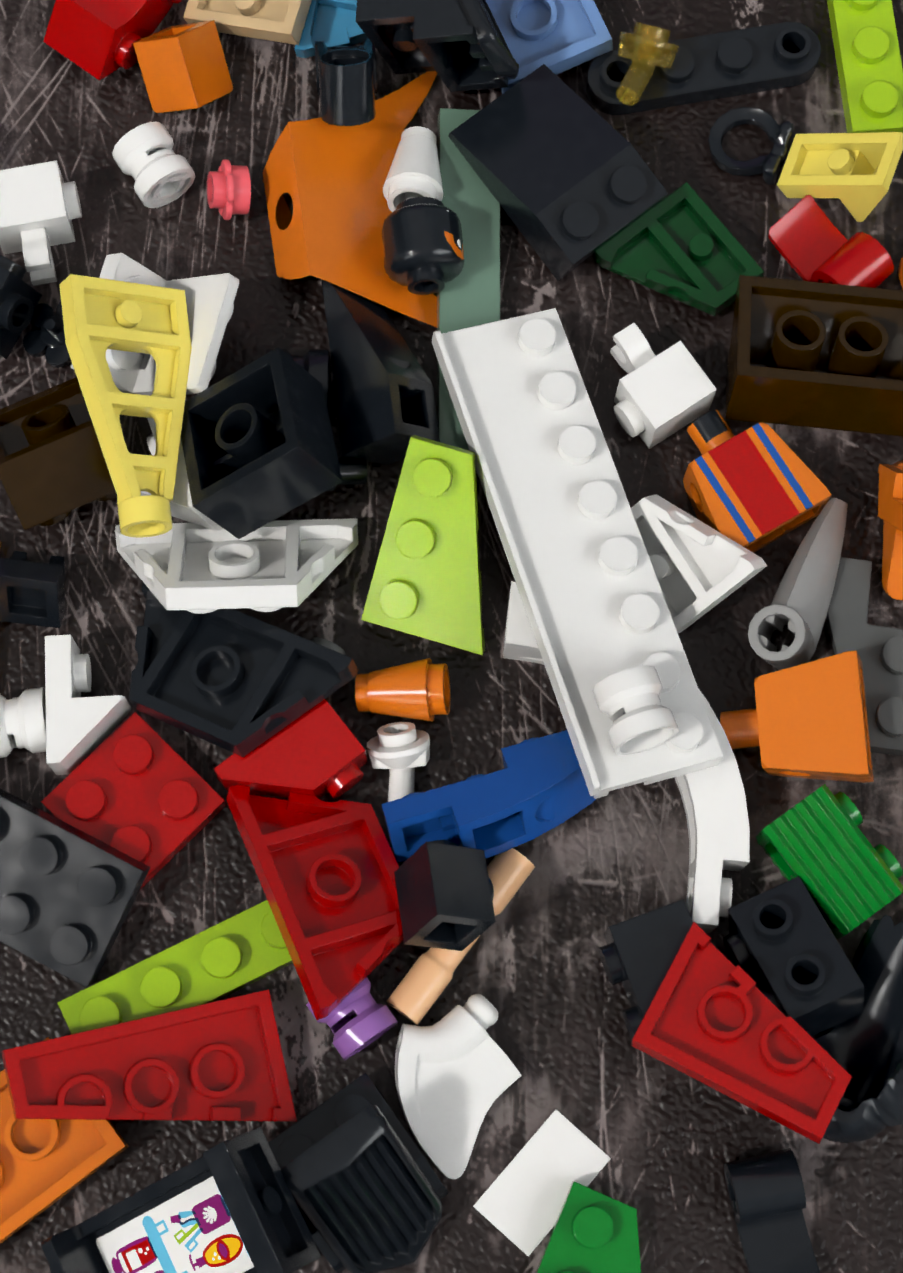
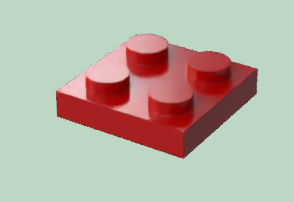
[41,712,227,891]

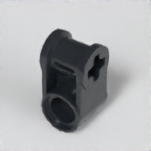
[315,39,377,126]

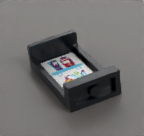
[41,1127,321,1273]

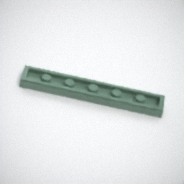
[437,108,500,450]

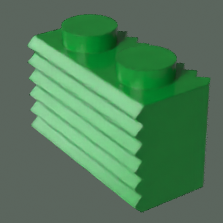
[755,784,903,940]

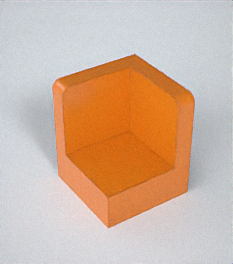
[133,20,233,113]

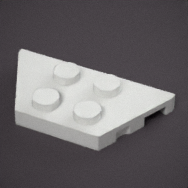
[115,518,358,614]

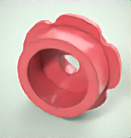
[207,159,251,220]

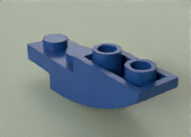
[381,730,596,863]

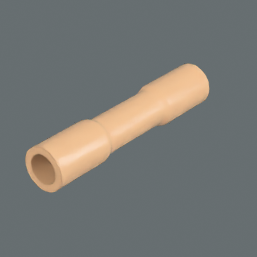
[386,848,535,1025]

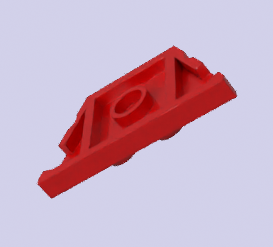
[226,785,404,1020]

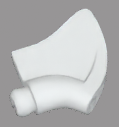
[395,994,522,1179]

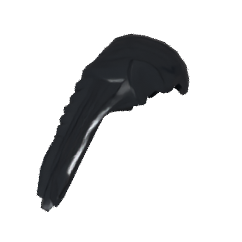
[813,915,903,1143]

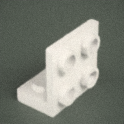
[70,253,239,396]

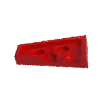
[631,922,852,1144]

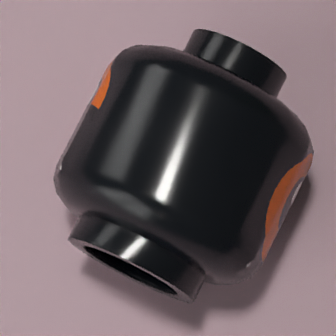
[382,197,464,295]

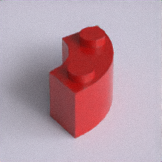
[43,0,182,80]

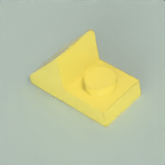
[777,132,903,222]

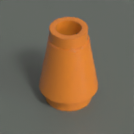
[355,658,451,722]

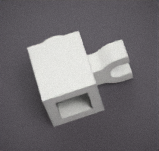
[0,160,82,286]
[610,323,717,449]

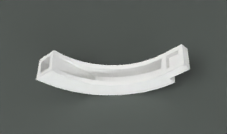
[503,581,750,933]

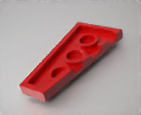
[1,989,297,1122]

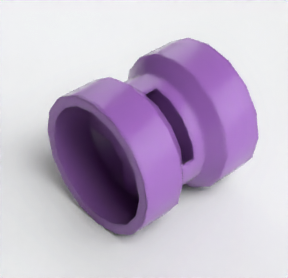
[306,977,398,1061]

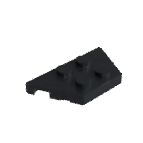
[129,582,358,757]

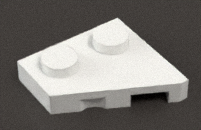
[631,494,767,633]

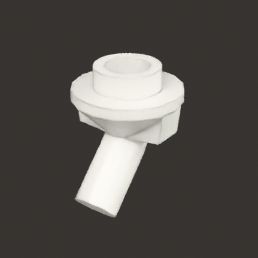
[367,722,430,802]

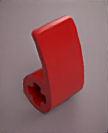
[768,195,894,288]

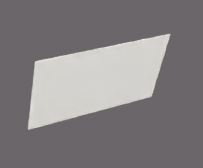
[473,1109,611,1257]

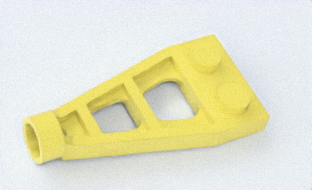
[59,274,192,538]

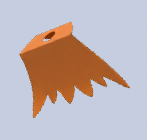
[263,71,437,328]

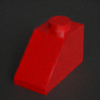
[214,699,367,799]

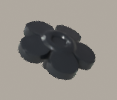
[23,302,71,368]

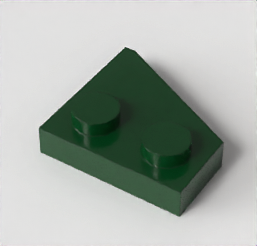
[595,182,764,316]

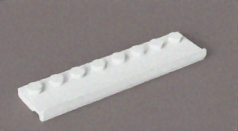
[432,308,724,799]

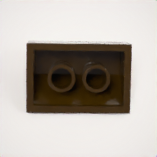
[725,275,903,436]

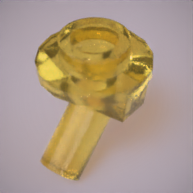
[616,22,679,106]

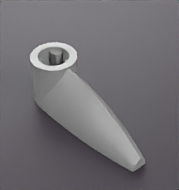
[748,497,848,670]

